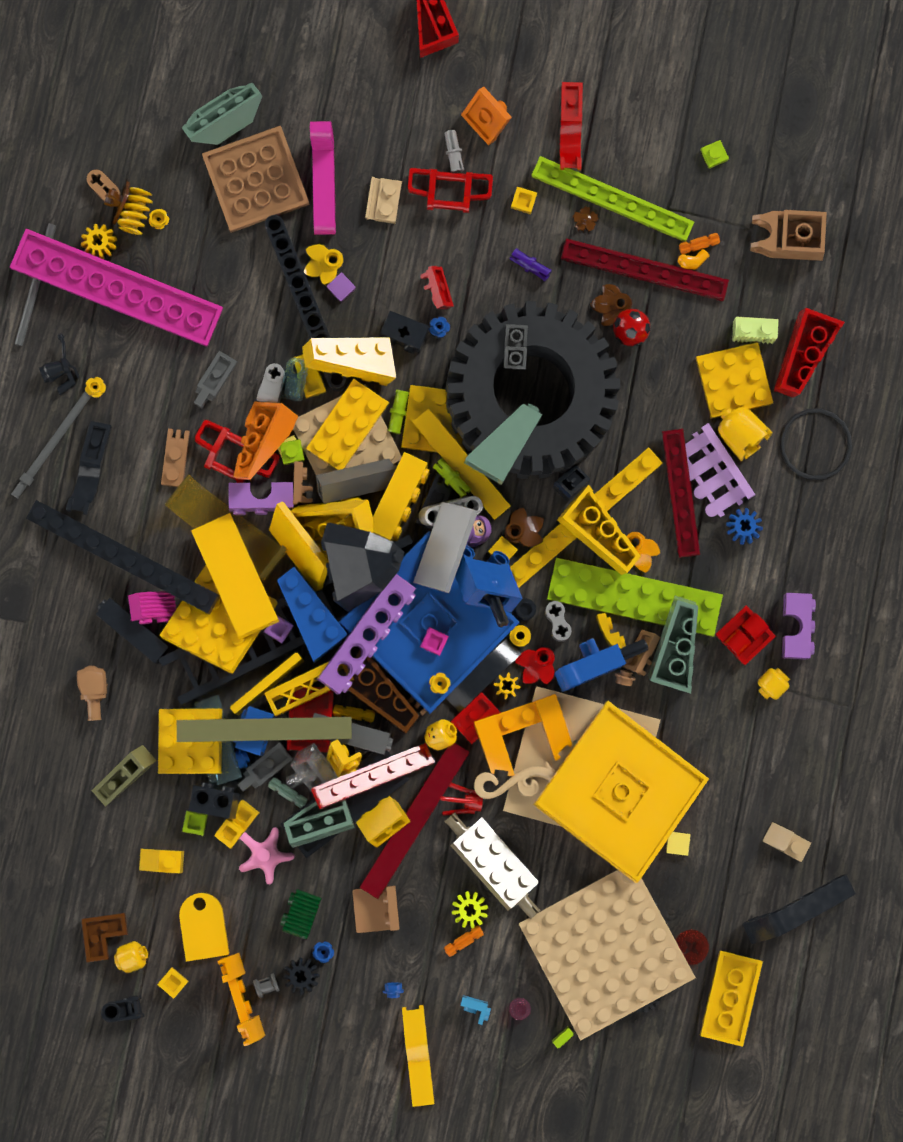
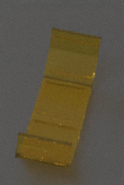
[165,474,288,581]

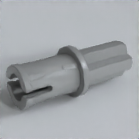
[445,130,464,173]

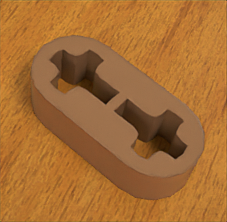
[87,170,121,202]

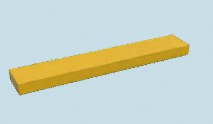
[413,408,511,520]

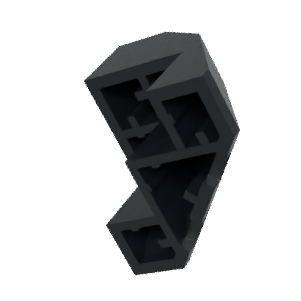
[321,523,404,611]

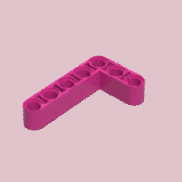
[310,121,336,235]

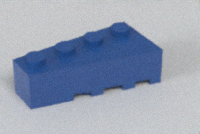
[277,567,348,663]

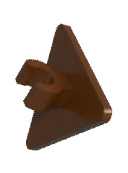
[104,181,130,225]

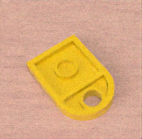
[179,893,230,962]

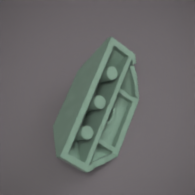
[182,83,262,145]

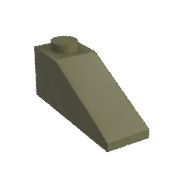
[91,745,156,807]

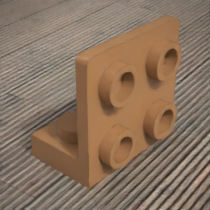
[353,885,400,933]

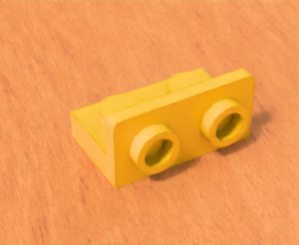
[326,739,362,778]

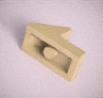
[763,822,811,862]

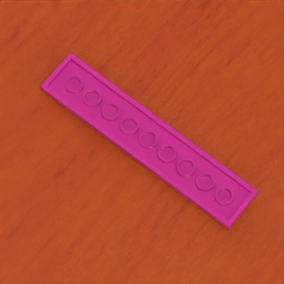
[10,229,223,347]

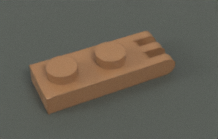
[161,428,190,488]

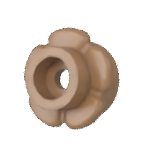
[615,670,636,686]

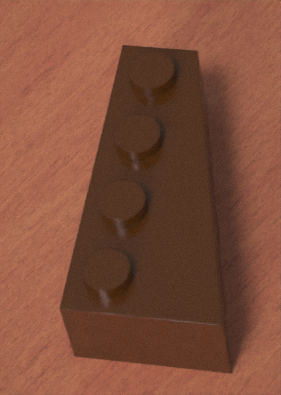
[341,651,419,734]

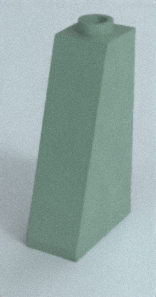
[464,404,542,485]

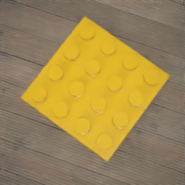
[160,565,278,674]

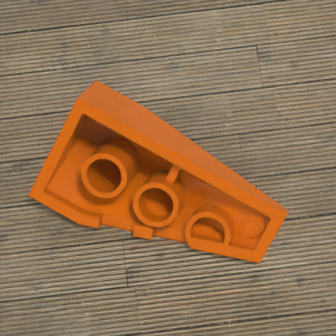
[233,402,298,480]

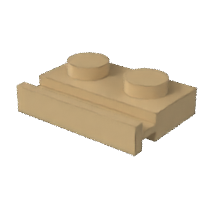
[365,177,402,224]

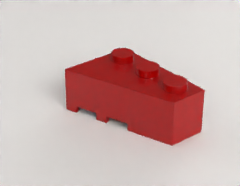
[416,0,459,58]

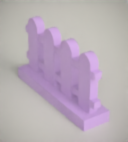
[686,423,755,518]

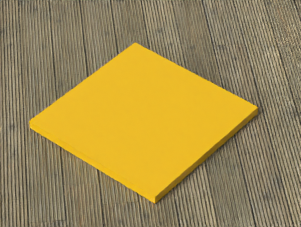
[533,701,709,883]

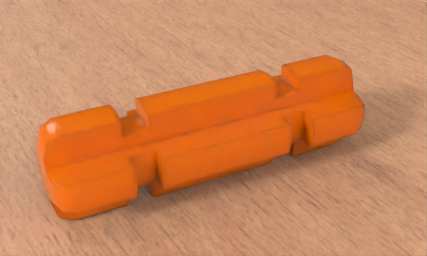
[679,233,720,254]
[444,925,484,957]

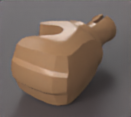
[77,665,107,721]

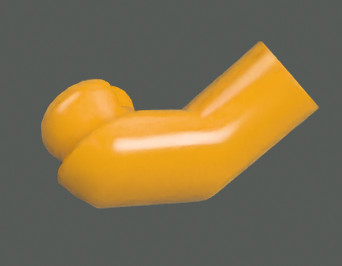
[678,249,710,270]

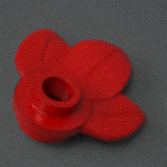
[515,647,555,684]

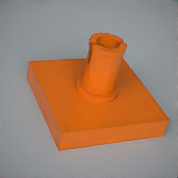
[461,87,512,146]

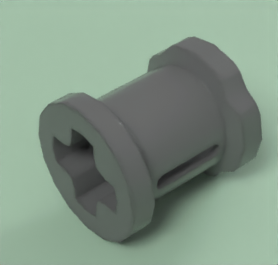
[253,973,280,999]

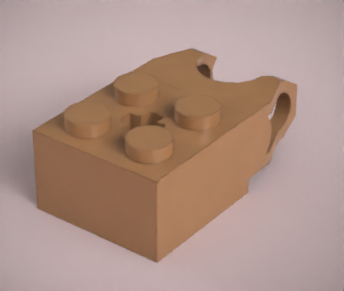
[750,210,827,261]

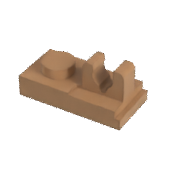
[293,461,313,507]
[622,630,661,676]

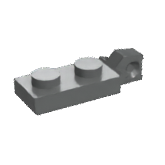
[194,351,238,409]
[238,742,293,792]

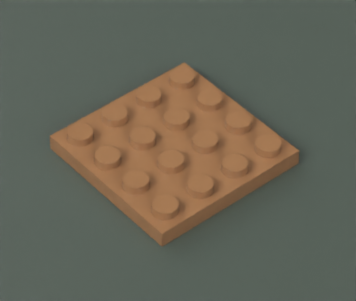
[202,126,310,233]

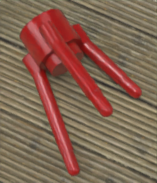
[440,783,483,815]

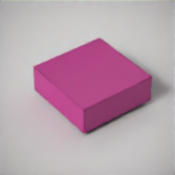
[420,627,449,656]

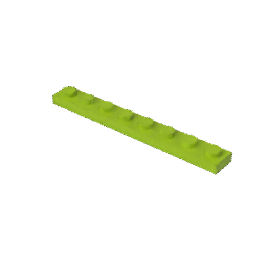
[532,156,694,242]

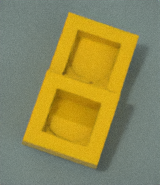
[214,800,260,849]

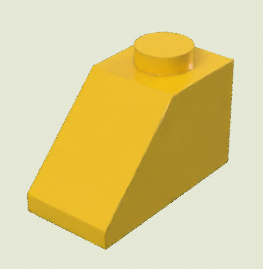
[139,849,184,873]

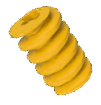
[118,187,153,235]

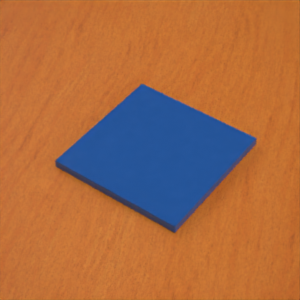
[338,531,519,714]

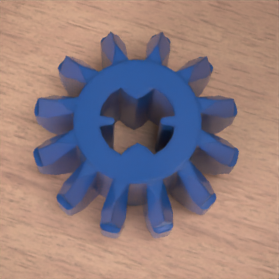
[726,508,763,545]

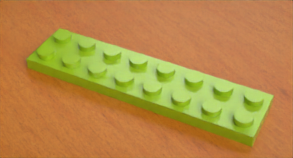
[547,558,723,637]

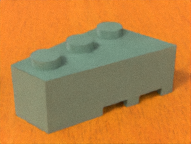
[284,799,355,848]

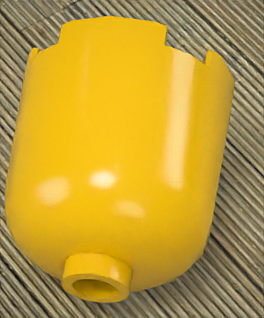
[718,407,773,461]

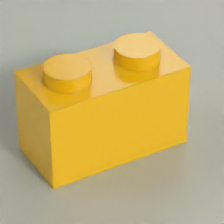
[356,796,410,847]

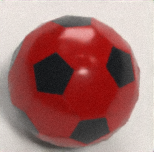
[613,309,651,346]

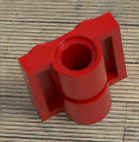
[715,605,776,666]

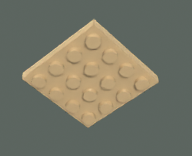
[293,384,402,475]

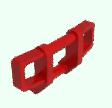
[408,168,493,213]
[195,420,280,483]

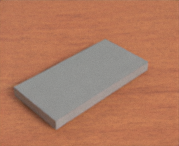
[413,502,478,593]

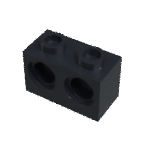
[188,782,240,819]

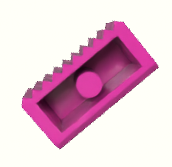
[128,591,176,624]

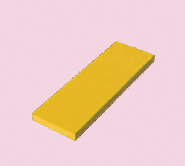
[191,513,279,639]

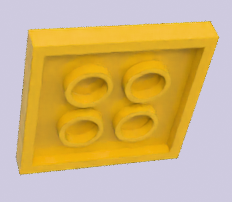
[696,342,773,419]
[402,385,465,453]
[158,708,222,774]

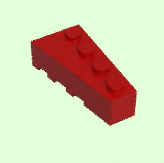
[774,308,845,398]

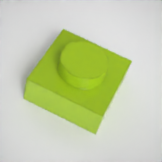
[700,140,729,169]
[280,439,305,465]

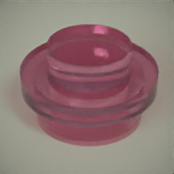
[509,998,531,1020]

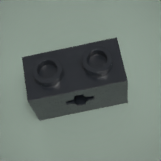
[380,311,429,354]

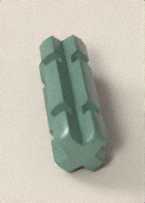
[268,778,308,808]

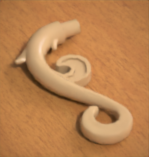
[474,762,556,799]

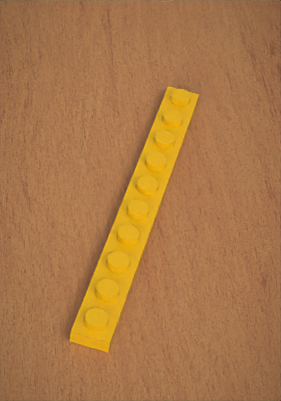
[510,447,662,588]

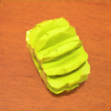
[452,891,488,928]

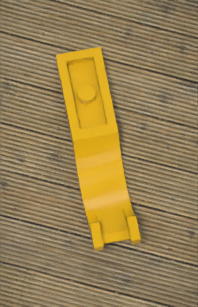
[402,1005,434,1107]

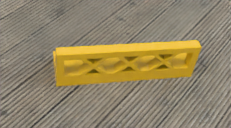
[264,662,353,717]

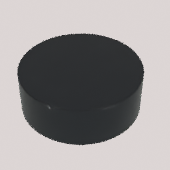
[515,598,536,620]

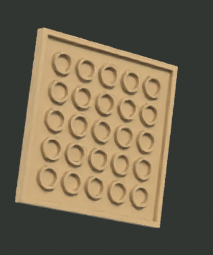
[519,870,696,1041]

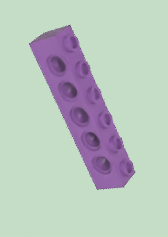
[317,574,416,694]

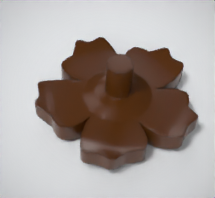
[573,206,599,232]

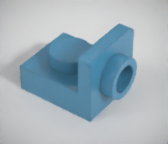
[460,995,491,1025]

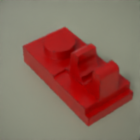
[420,266,454,309]

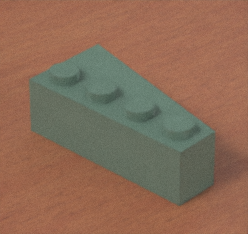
[648,596,698,693]

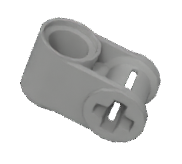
[257,363,286,403]

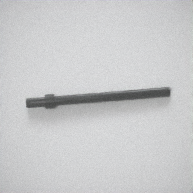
[14,223,56,347]
[11,391,92,499]

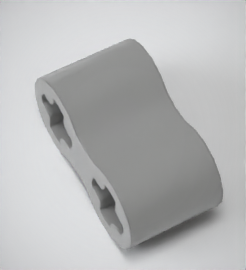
[545,601,572,642]

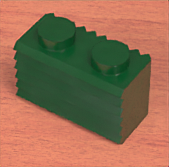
[280,889,322,940]

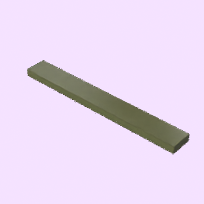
[177,717,352,742]

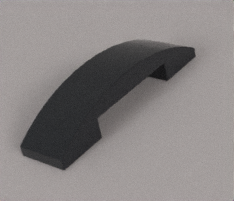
[446,639,521,712]

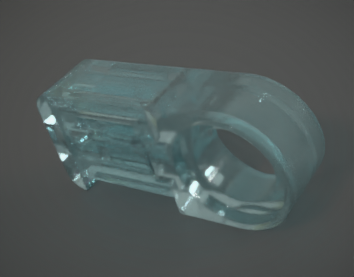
[281,358,308,401]

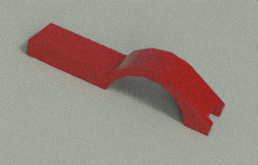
[560,82,583,171]

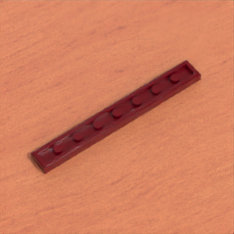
[561,238,729,301]
[360,743,470,899]

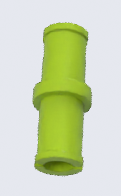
[387,390,409,434]
[433,458,471,498]

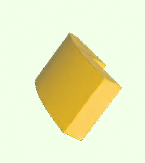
[596,613,626,648]

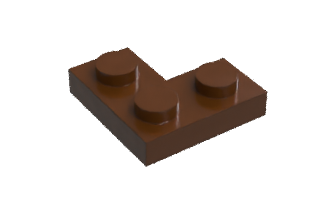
[81,913,128,962]

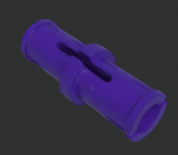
[510,248,552,281]

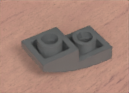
[504,324,528,369]

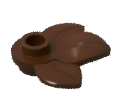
[590,284,632,326]
[504,508,544,547]

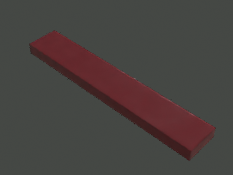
[662,428,700,558]

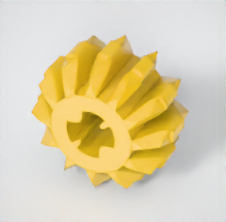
[81,224,117,259]

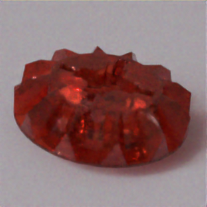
[675,930,709,965]

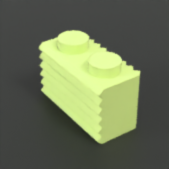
[732,317,778,344]

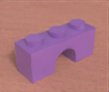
[229,482,293,515]
[782,593,816,659]

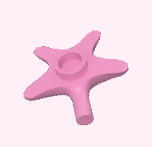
[239,828,295,885]

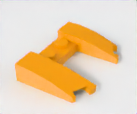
[474,694,572,776]
[218,953,265,1046]

